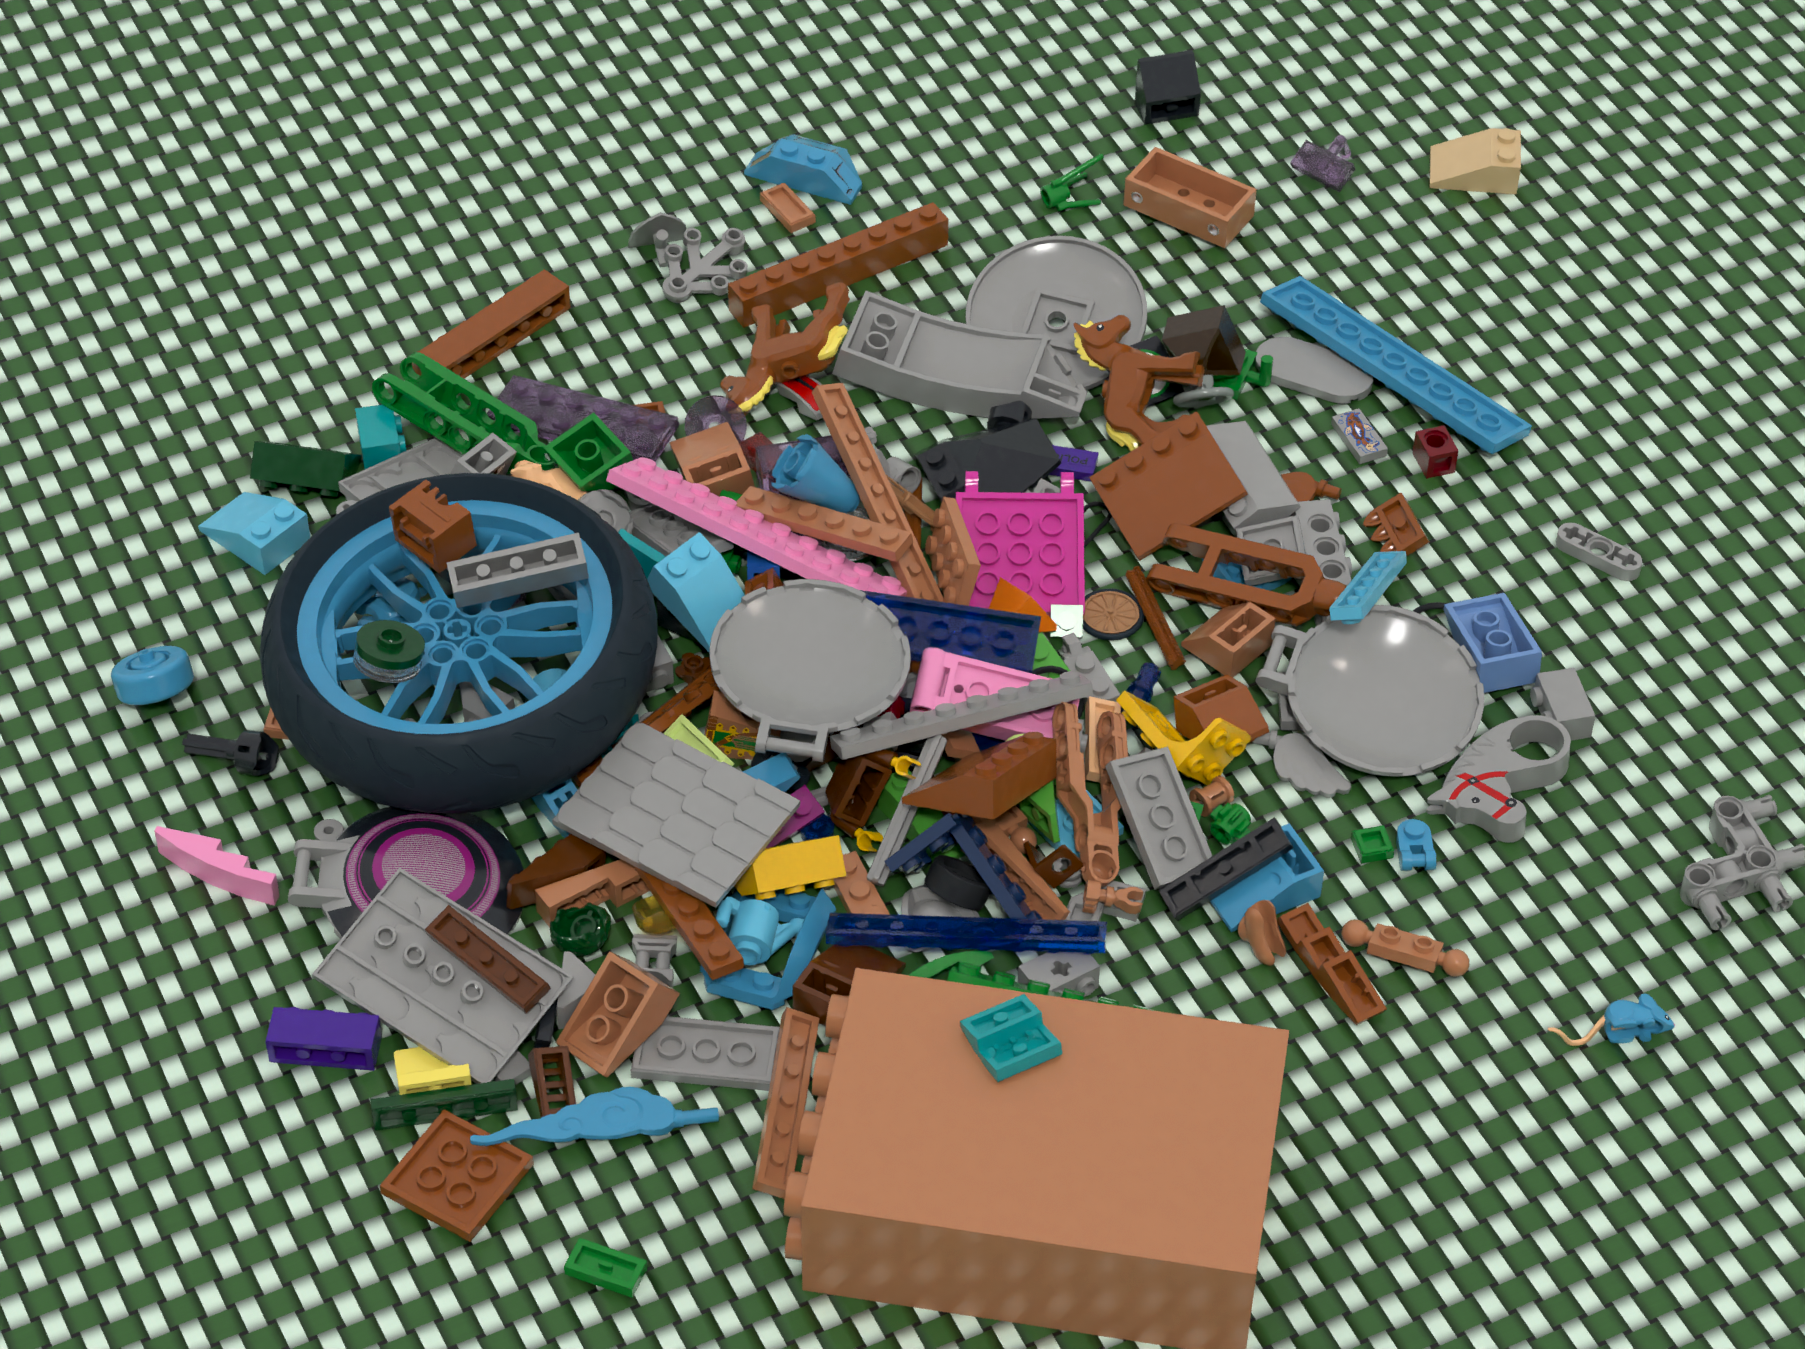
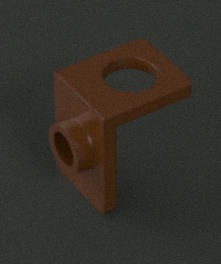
[1024,841,1083,888]

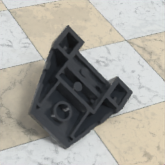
[914,418,1061,503]

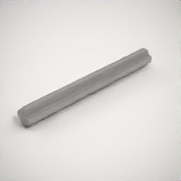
[867,735,947,886]

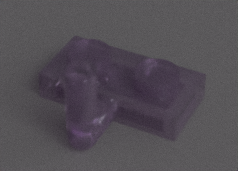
[1290,135,1356,192]

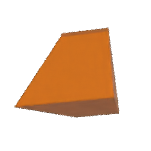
[984,577,1057,636]

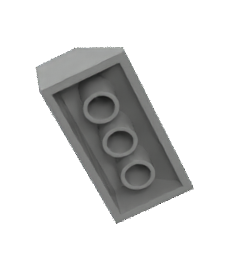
[1206,421,1301,530]

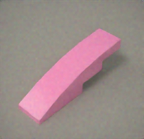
[154,826,280,906]

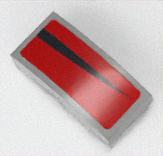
[777,375,823,420]

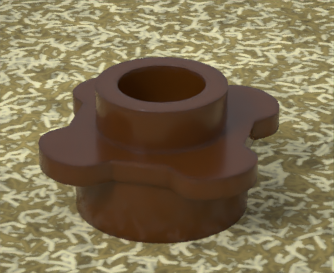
[675,653,711,684]

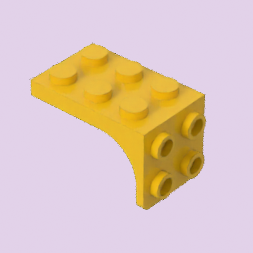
[1116,690,1251,785]

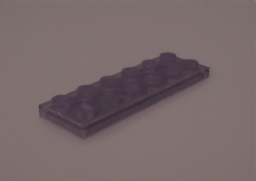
[487,375,679,462]

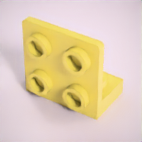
[394,1047,472,1095]

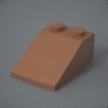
[555,951,680,1077]

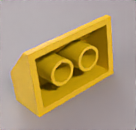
[734,835,846,900]

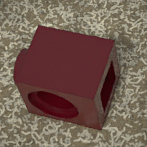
[1412,425,1458,479]

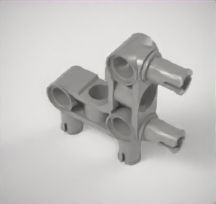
[1680,795,1805,930]

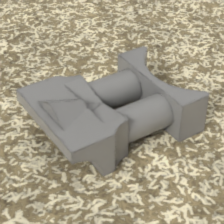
[632,934,677,988]

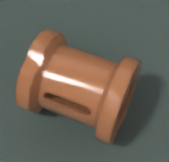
[1189,775,1234,817]

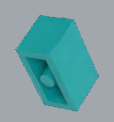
[355,405,406,469]

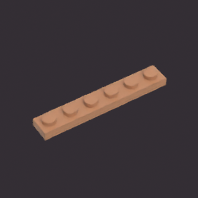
[736,486,913,562]
[752,1007,819,1199]

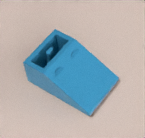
[1210,823,1324,932]

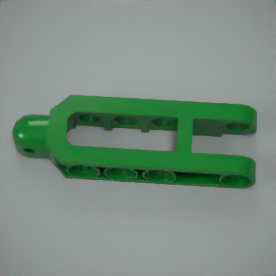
[372,352,556,474]

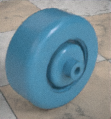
[111,646,194,705]

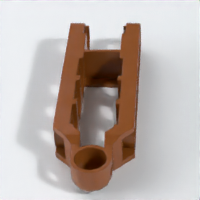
[1146,523,1346,626]

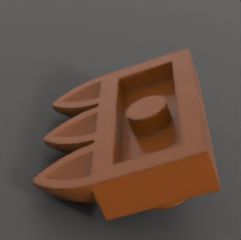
[1363,493,1430,556]

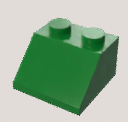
[543,412,633,491]

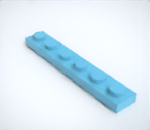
[1329,551,1407,624]

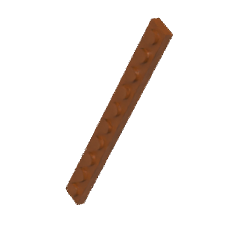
[572,755,744,981]

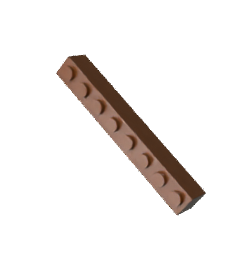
[728,202,949,328]

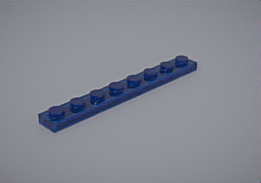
[826,913,1107,954]

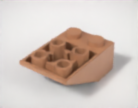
[669,422,755,496]

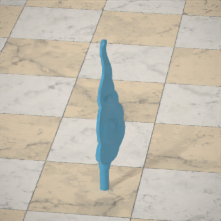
[470,1087,719,1146]

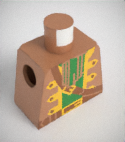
[704,690,781,760]

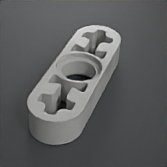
[1556,523,1642,581]

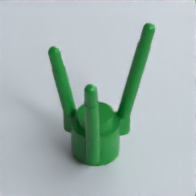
[1040,154,1104,212]

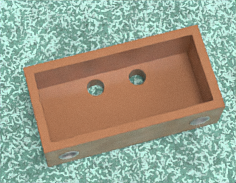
[1124,147,1257,248]

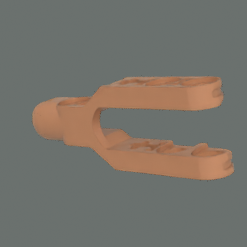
[1052,702,1128,888]

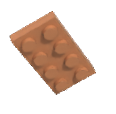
[925,497,981,620]

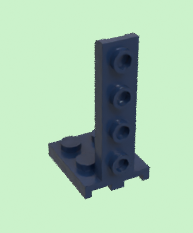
[884,813,1048,943]

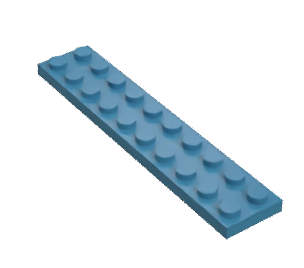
[1260,276,1532,454]

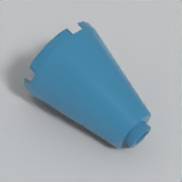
[771,434,860,513]

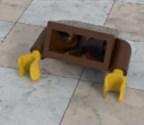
[825,749,921,852]

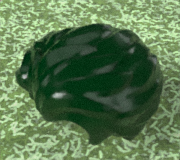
[550,903,611,957]

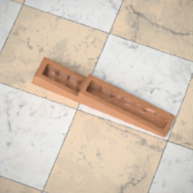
[941,811,1070,939]
[535,859,650,927]

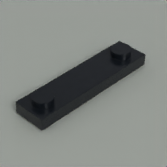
[1159,817,1294,921]

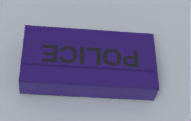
[1049,445,1099,482]

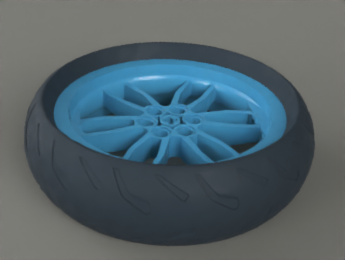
[260,473,658,814]

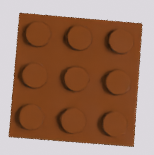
[380,1109,534,1242]

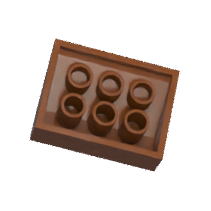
[1089,411,1248,561]
[902,732,1057,820]

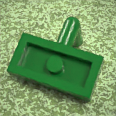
[1213,349,1273,400]

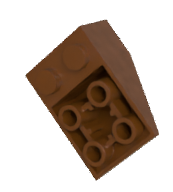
[792,936,906,1026]

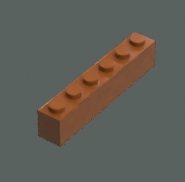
[412,269,571,379]

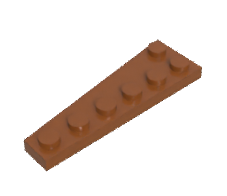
[611,667,720,748]

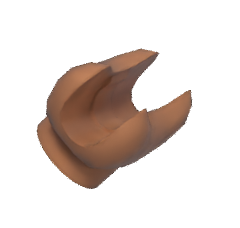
[1238,900,1286,966]

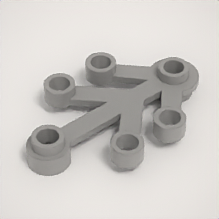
[662,228,748,303]

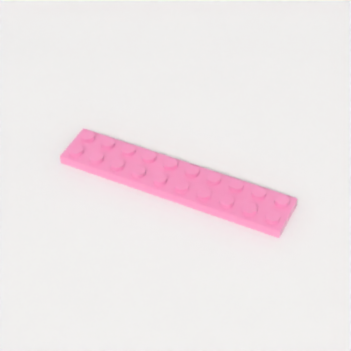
[606,457,907,610]

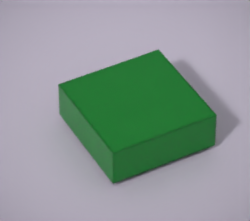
[1351,825,1394,864]

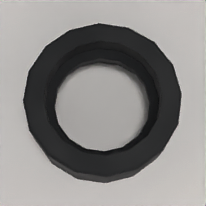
[924,855,991,910]

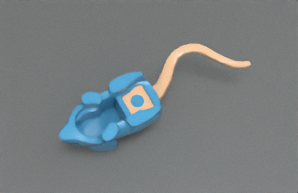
[1548,994,1675,1046]

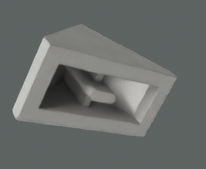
[557,951,595,1029]

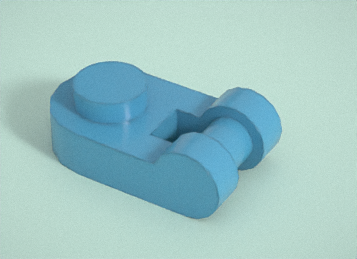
[1396,819,1436,871]

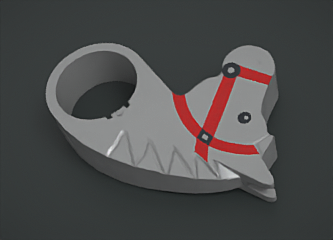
[1427,715,1571,843]

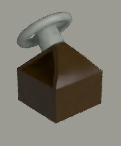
[1162,305,1246,407]

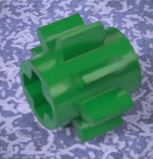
[1210,803,1251,844]

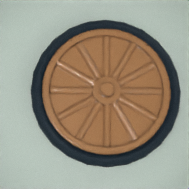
[1083,588,1144,640]

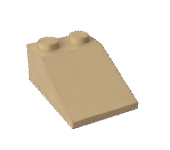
[1429,128,1521,195]

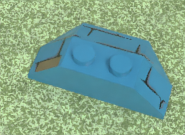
[744,134,862,205]

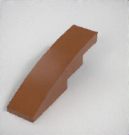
[1277,903,1387,1025]

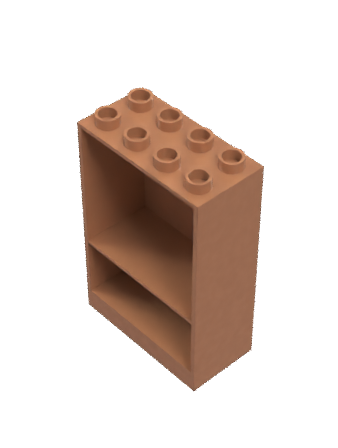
[784,968,1289,1349]

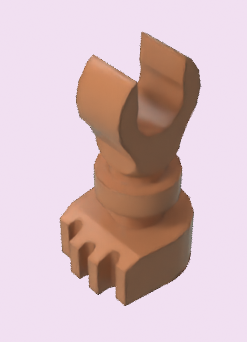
[1082,879,1144,914]

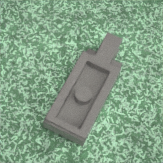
[1061,633,1120,704]

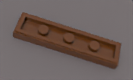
[424,905,551,1014]

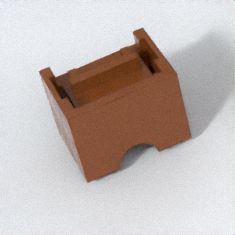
[389,480,477,573]

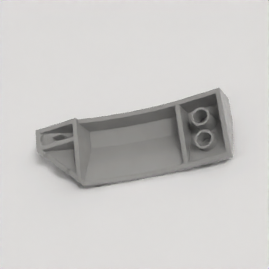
[832,291,1088,419]

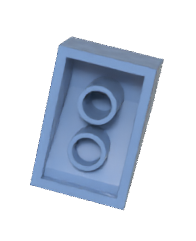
[1444,593,1542,693]

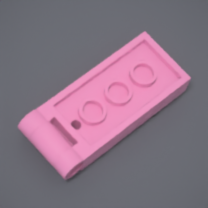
[910,648,1080,741]

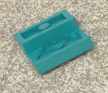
[960,994,1062,1082]

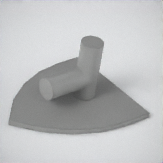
[628,212,687,267]

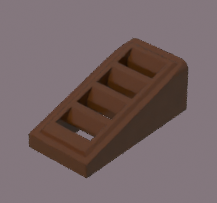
[528,1046,576,1118]

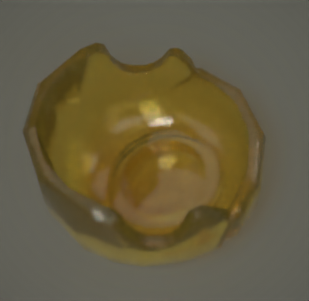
[632,896,676,936]

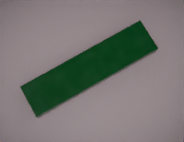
[370,1079,518,1131]

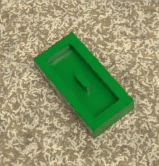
[564,1237,647,1298]

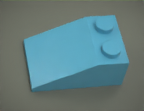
[198,492,310,575]
[647,532,745,652]

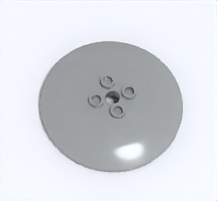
[966,236,1147,390]

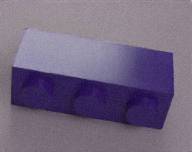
[265,1007,382,1071]

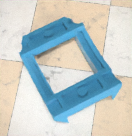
[700,888,836,1010]

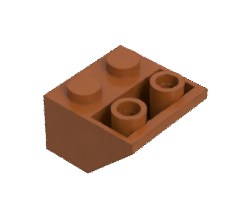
[1173,674,1269,742]

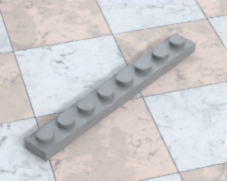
[830,671,1093,760]

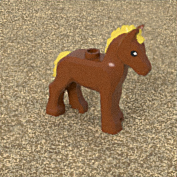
[720,282,850,422]
[1073,315,1204,451]

